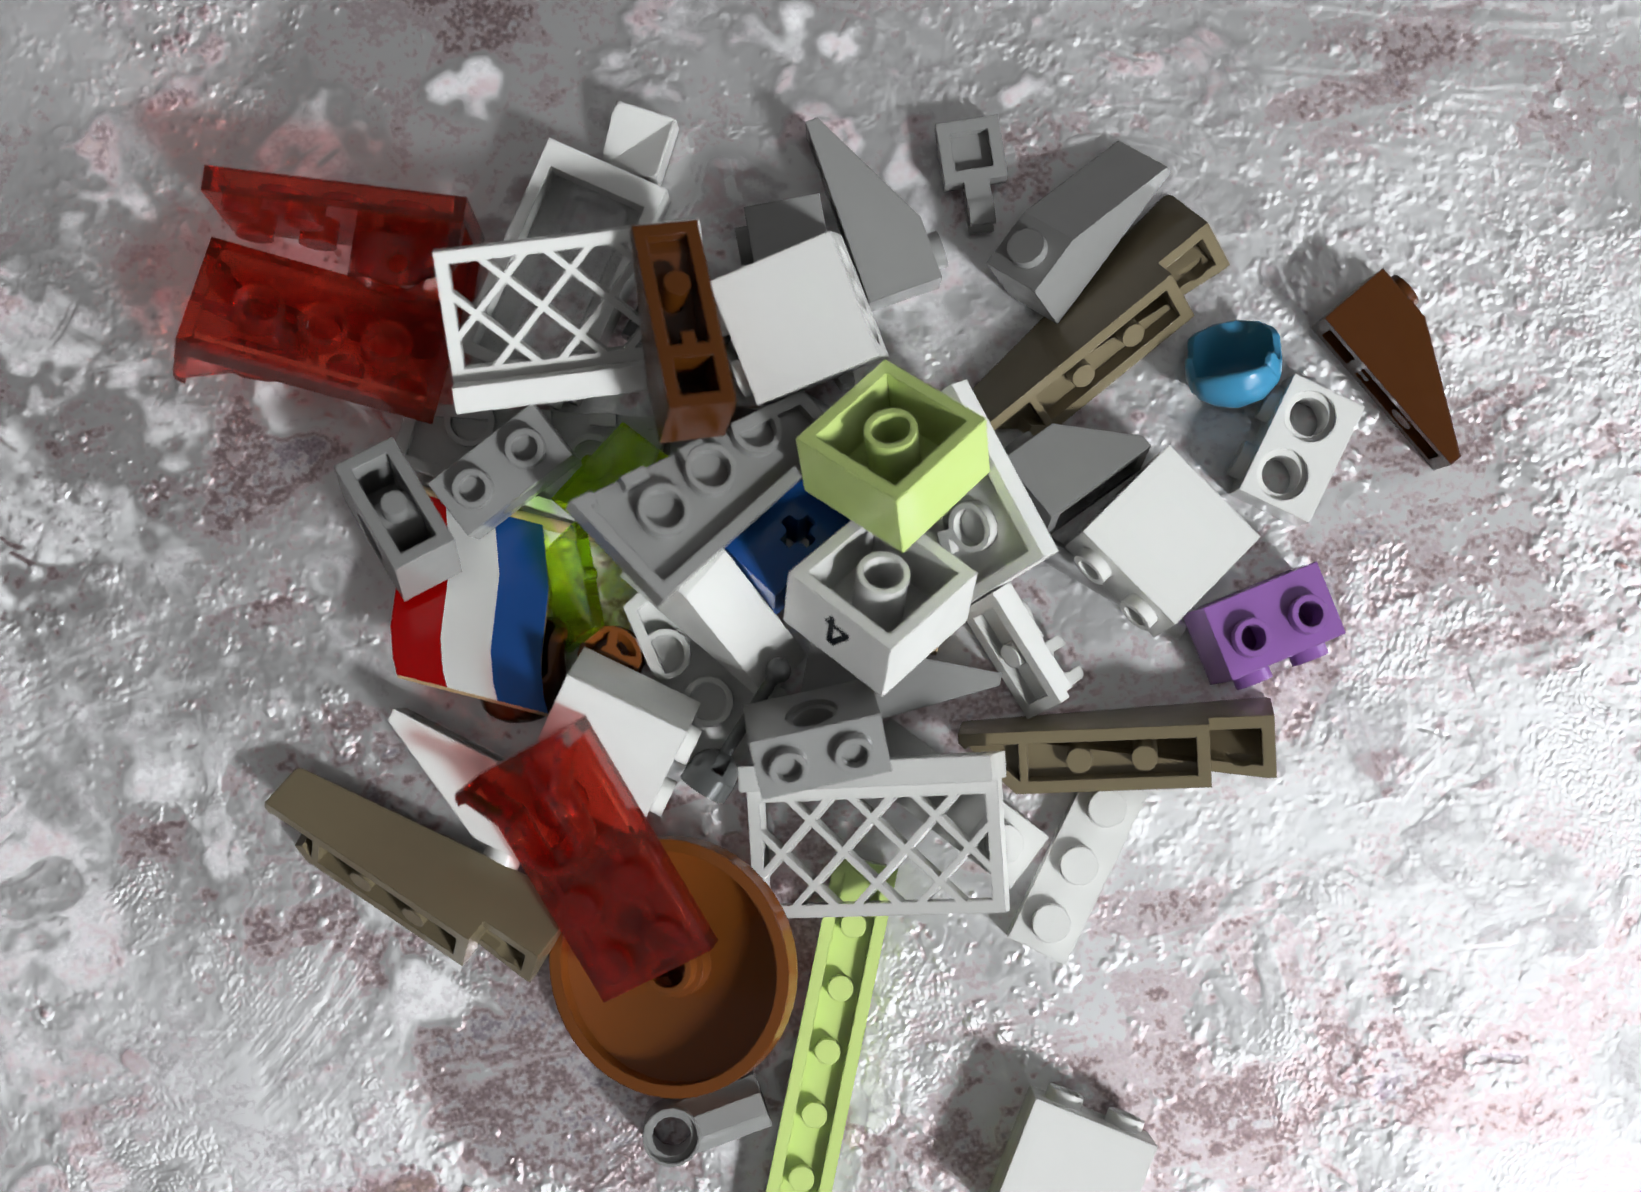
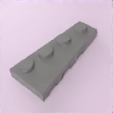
[565,390,824,607]

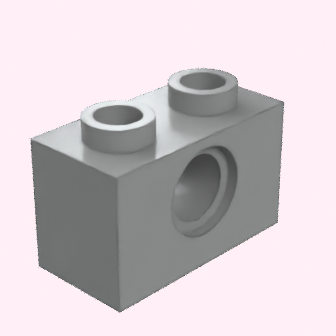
[428,405,581,539]
[333,436,462,602]
[743,679,892,800]

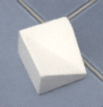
[602,101,679,186]

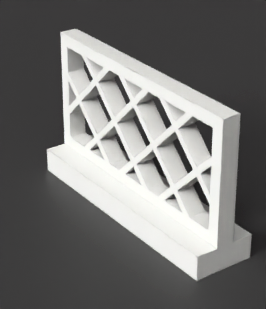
[432,217,703,414]
[738,751,1010,918]

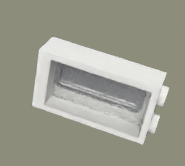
[462,138,671,411]

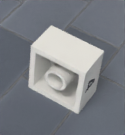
[783,520,978,697]

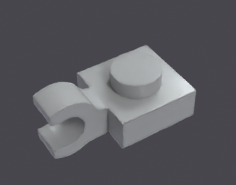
[934,114,1008,235]

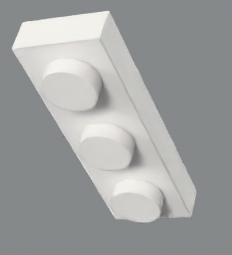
[1006,790,1149,965]

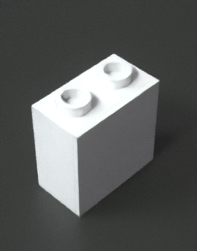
[711,231,889,405]
[1065,445,1261,637]
[519,647,702,836]
[988,1083,1158,1192]

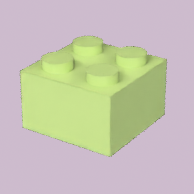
[796,359,990,553]

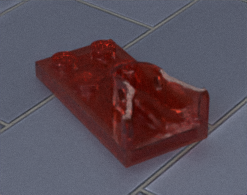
[200,165,485,303]
[173,236,464,424]
[455,715,718,1003]

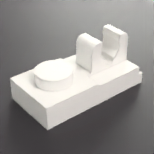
[967,582,1084,719]

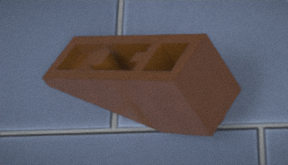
[630,220,737,444]
[1311,268,1461,470]

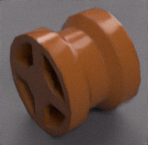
[577,626,645,673]

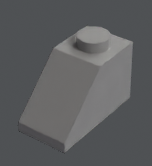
[1004,423,1151,535]

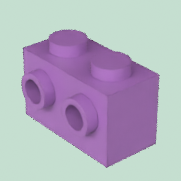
[1183,561,1346,690]

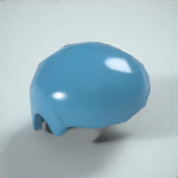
[1184,320,1282,408]

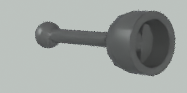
[680,657,791,804]

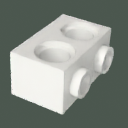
[1227,373,1365,527]

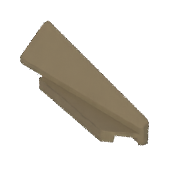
[972,195,1230,436]
[958,697,1277,794]
[265,768,577,983]

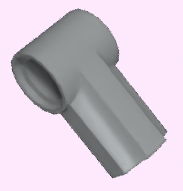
[642,1070,772,1167]

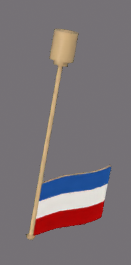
[391,485,939,717]

